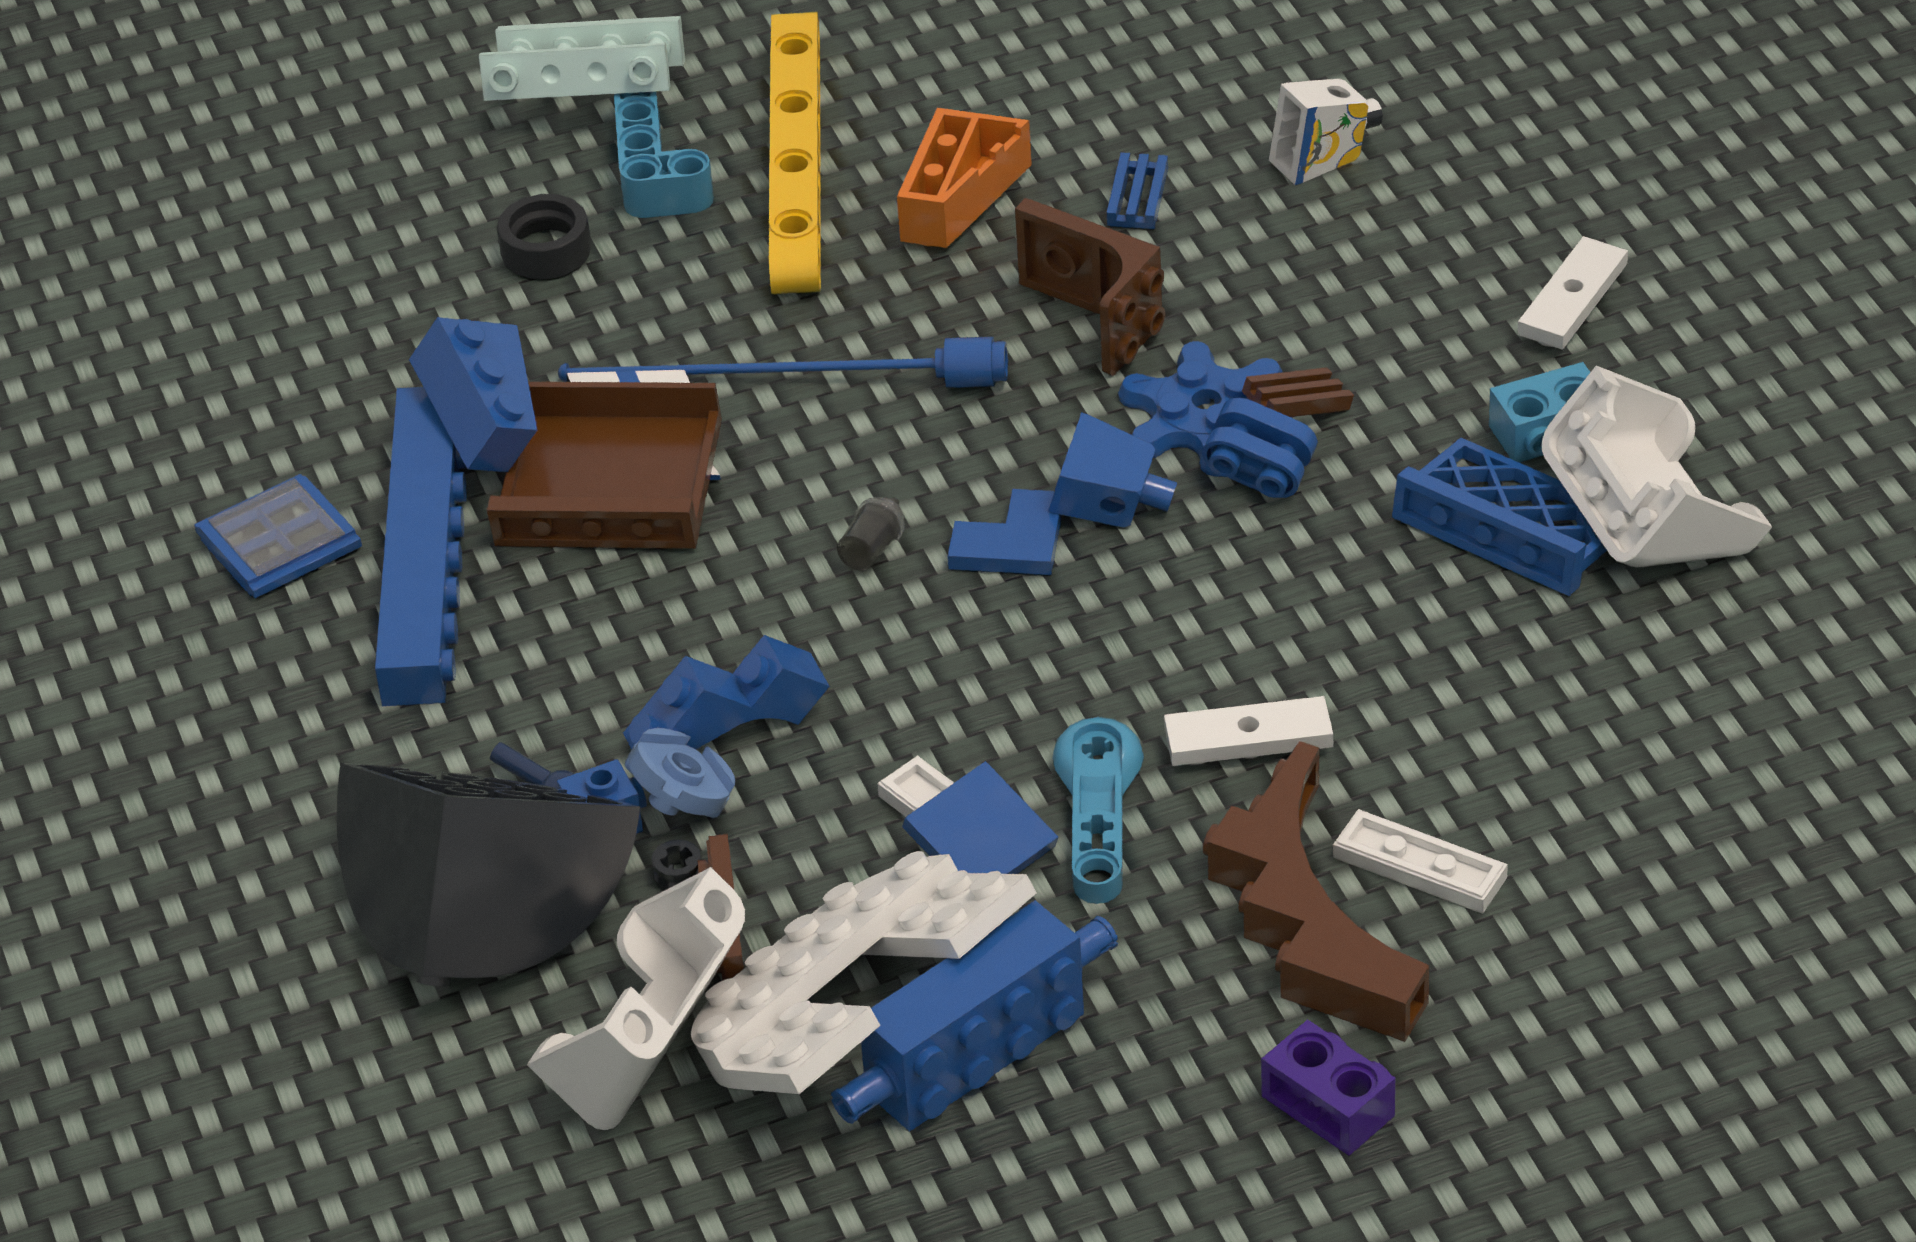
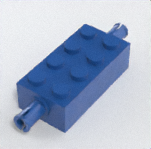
[831,900,1118,1132]

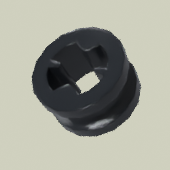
[652,839,701,891]

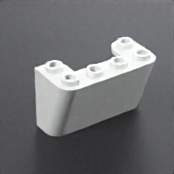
[527,867,745,1130]

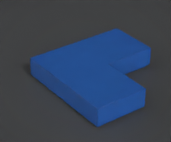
[948,489,1062,575]

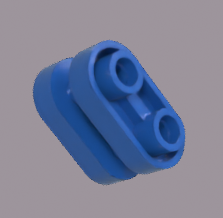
[1202,398,1318,498]

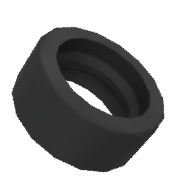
[497,194,591,279]

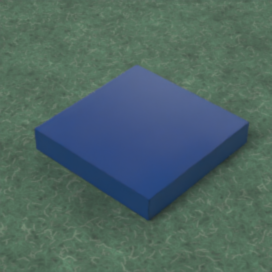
[902,761,1059,874]

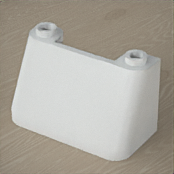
[1542,366,1772,567]

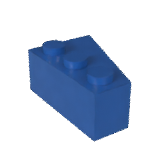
[409,317,537,472]

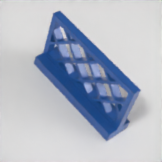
[1392,438,1607,596]

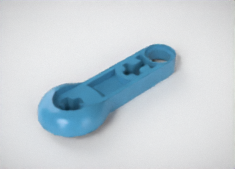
[1052,717,1144,904]

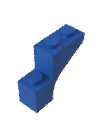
[623,635,830,749]

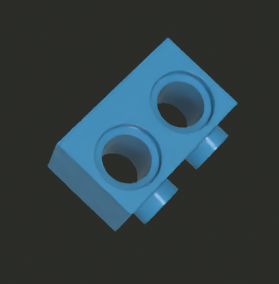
[1489,362,1590,462]

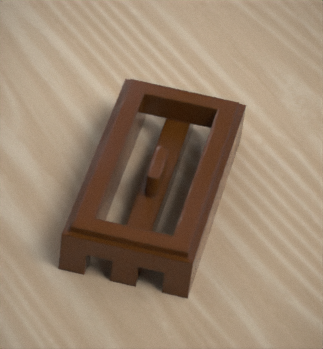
[1242,367,1354,417]

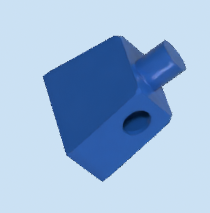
[1048,412,1177,528]

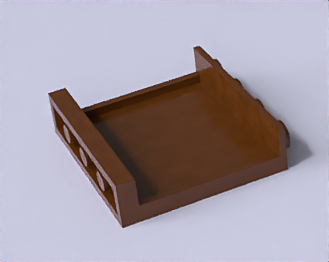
[487,382,722,549]

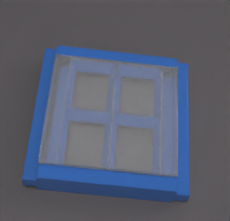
[194,474,362,598]

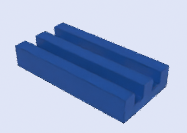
[1107,152,1168,229]

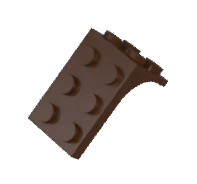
[1015,197,1165,376]

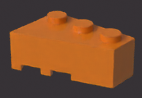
[897,108,1032,248]

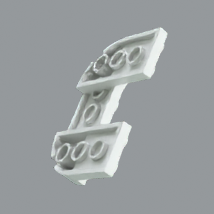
[691,851,1037,1094]

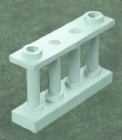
[479,16,685,101]

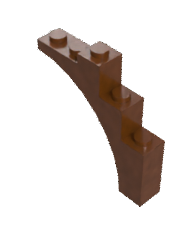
[1203,741,1429,1042]

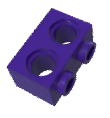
[1261,1019,1396,1156]

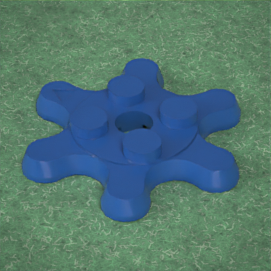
[1118,341,1293,477]

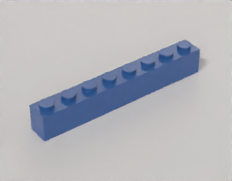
[375,387,467,706]

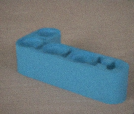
[614,91,714,218]

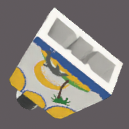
[1269,79,1383,185]

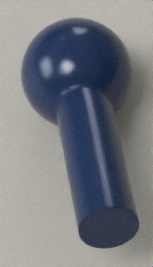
[490,742,574,788]

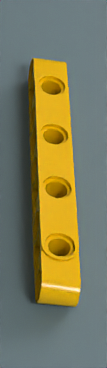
[769,12,821,294]

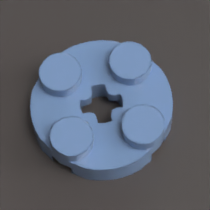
[625,728,735,818]

